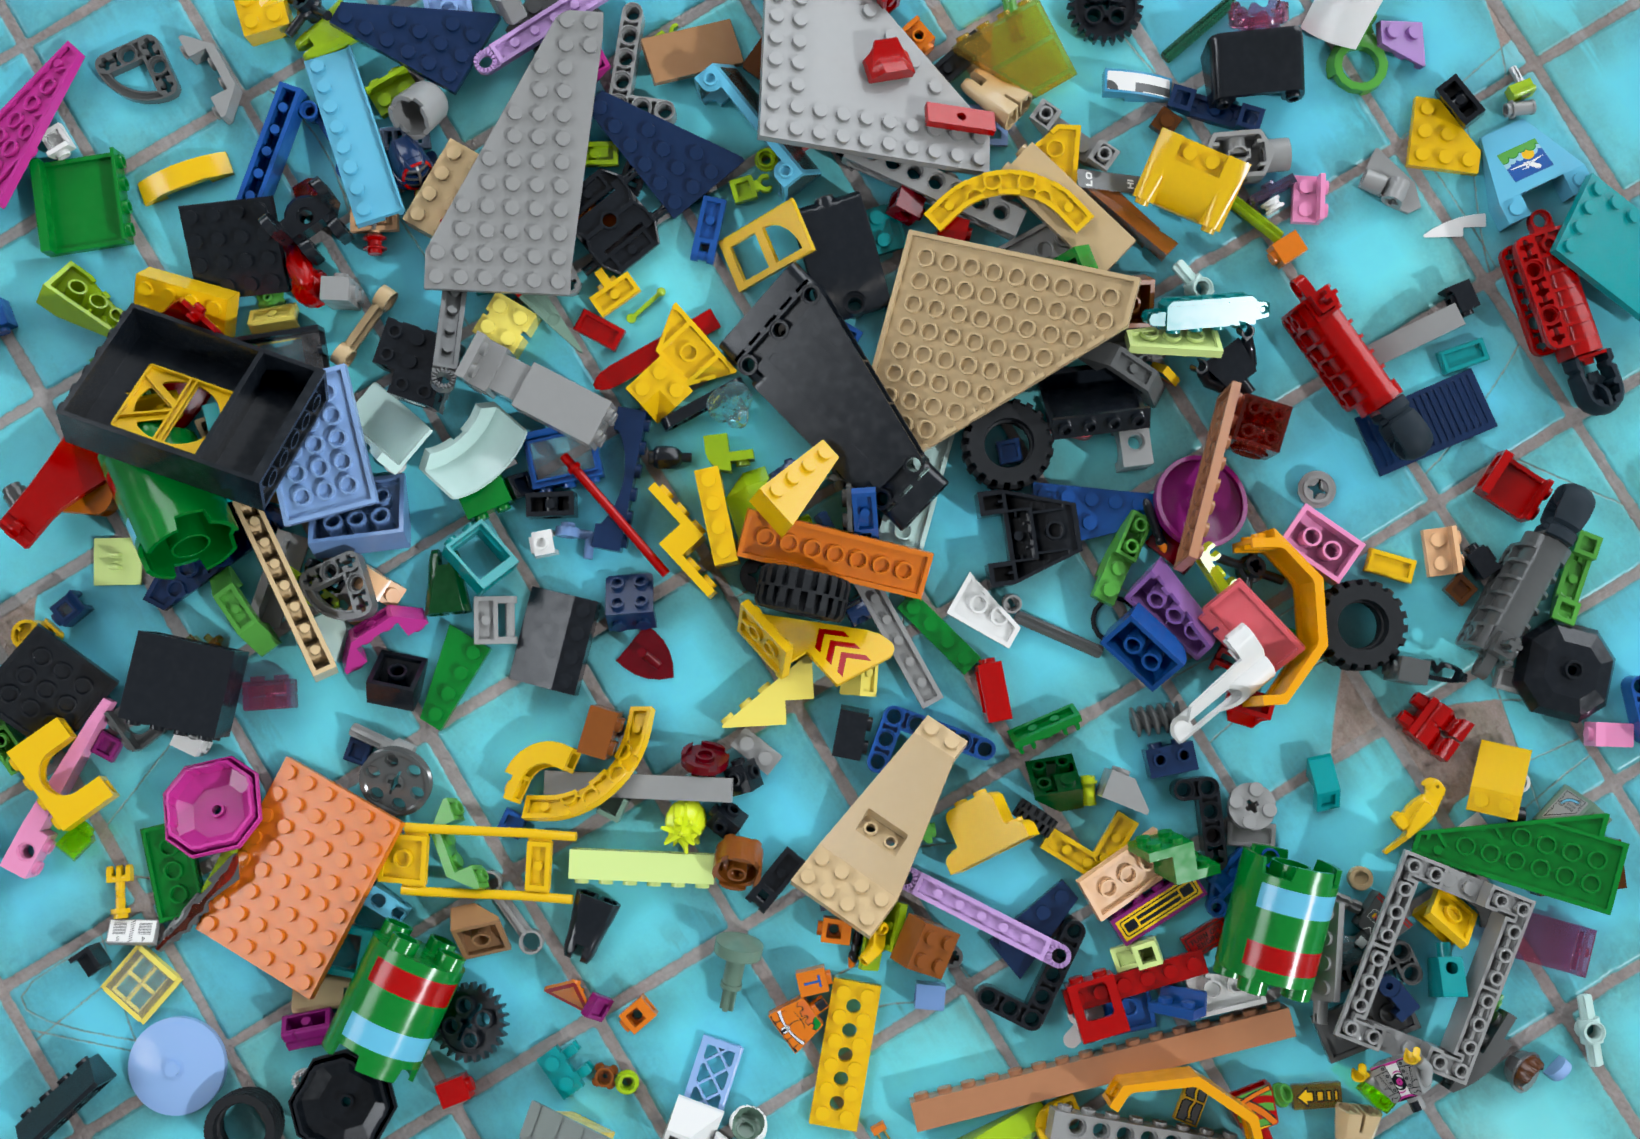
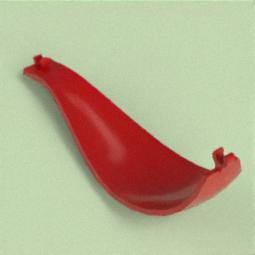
[0,297,224,549]

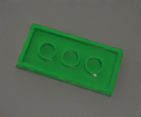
[140,823,207,924]

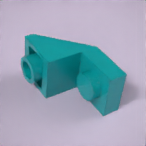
[1306,753,1341,812]

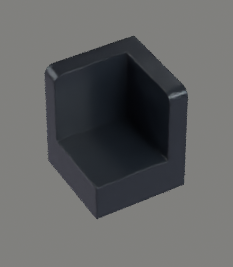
[68,942,112,977]

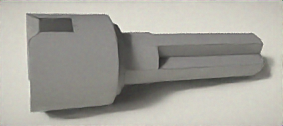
[349,723,417,763]

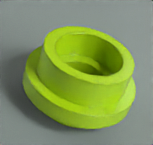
[754,148,778,172]
[615,1069,639,1095]

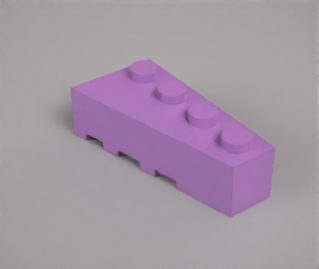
[1124,557,1217,661]

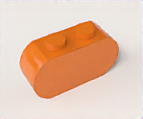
[62,483,118,517]

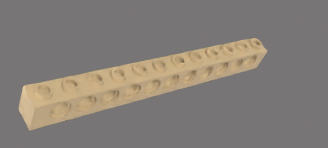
[194,417,339,682]

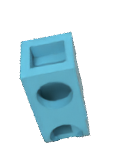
[363,882,412,922]

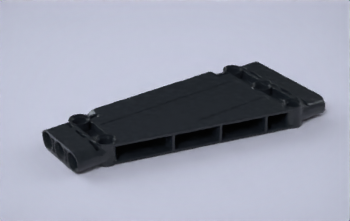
[719,262,949,531]

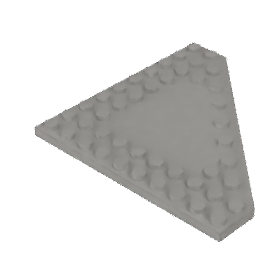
[757,0,990,175]

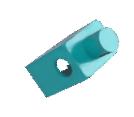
[1427,942,1468,997]

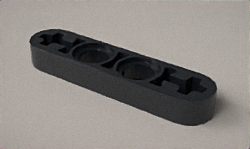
[660,377,747,432]

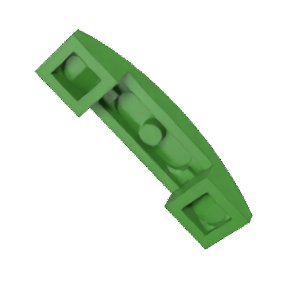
[1549,530,1603,626]

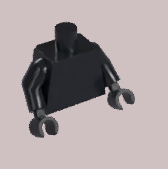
[1189,323,1257,398]

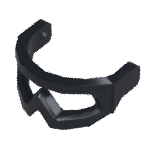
[304,558,346,593]
[1424,659,1468,683]

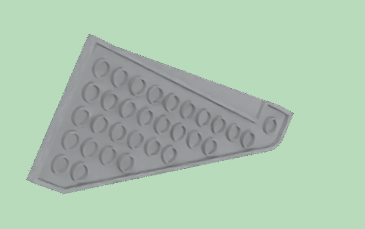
[424,10,604,297]

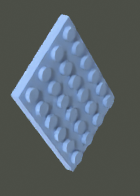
[276,363,379,527]

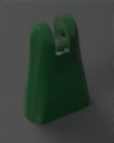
[425,549,472,617]

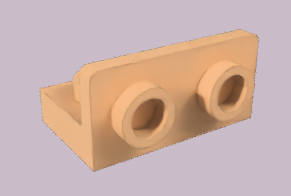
[1420,525,1465,577]

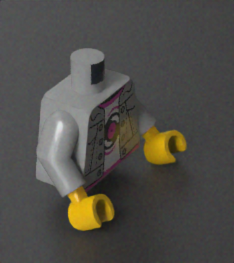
[1351,1047,1433,1113]

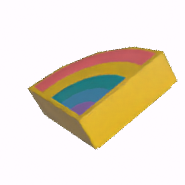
[1150,362,1180,387]

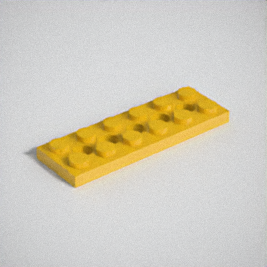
[809,977,882,1132]

